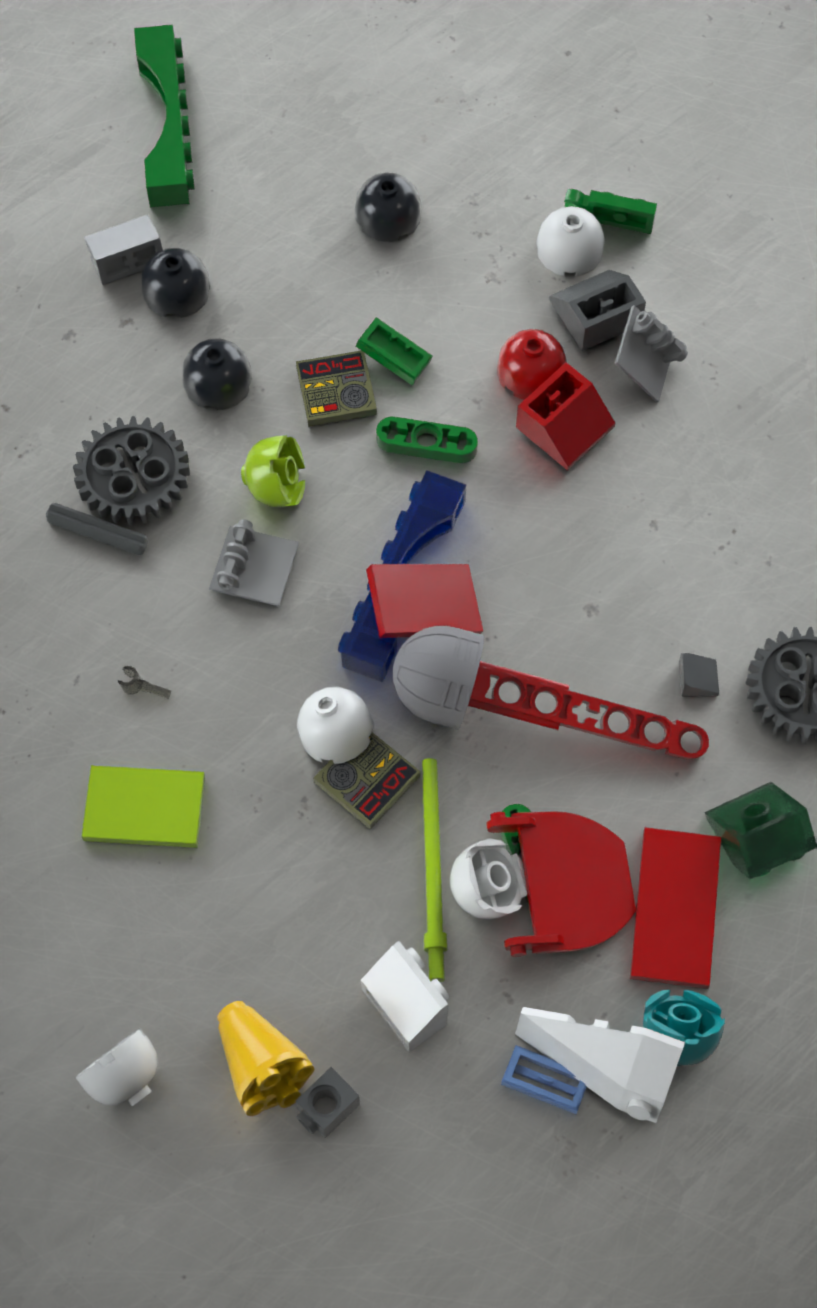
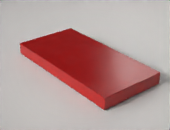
[630,827,721,989]

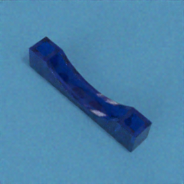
[338,470,466,682]

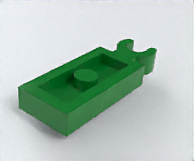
[564,189,657,234]

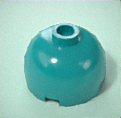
[643,989,725,1066]

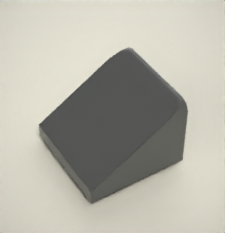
[679,653,719,697]

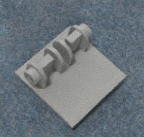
[615,305,688,402]
[209,519,299,606]

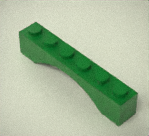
[134,25,195,208]

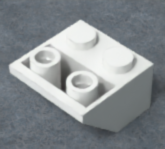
[361,941,449,1052]

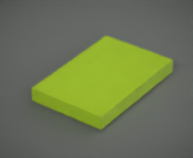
[82,765,205,848]

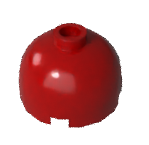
[497,329,567,400]

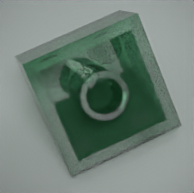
[705,781,817,879]

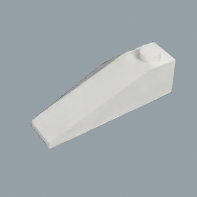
[515,1007,685,1123]

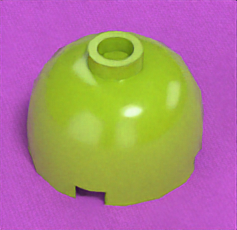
[241,435,305,507]

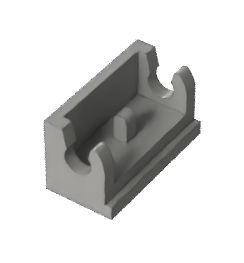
[84,215,163,285]

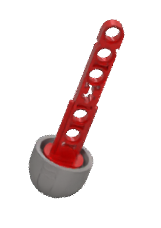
[393,626,709,760]

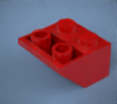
[516,362,616,471]

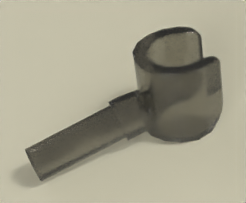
[117,666,171,699]

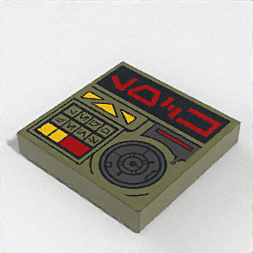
[296,350,377,427]
[313,732,420,829]

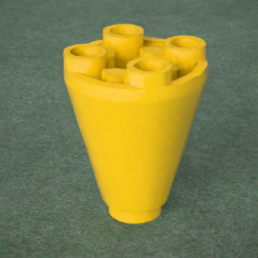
[217,1001,315,1116]

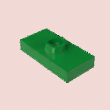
[355,317,433,385]

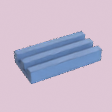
[501,1045,587,1114]

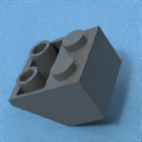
[549,270,646,351]

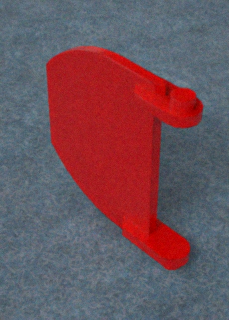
[486,811,636,957]

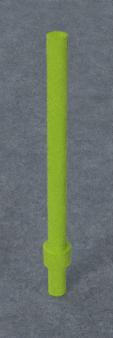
[422,758,448,982]

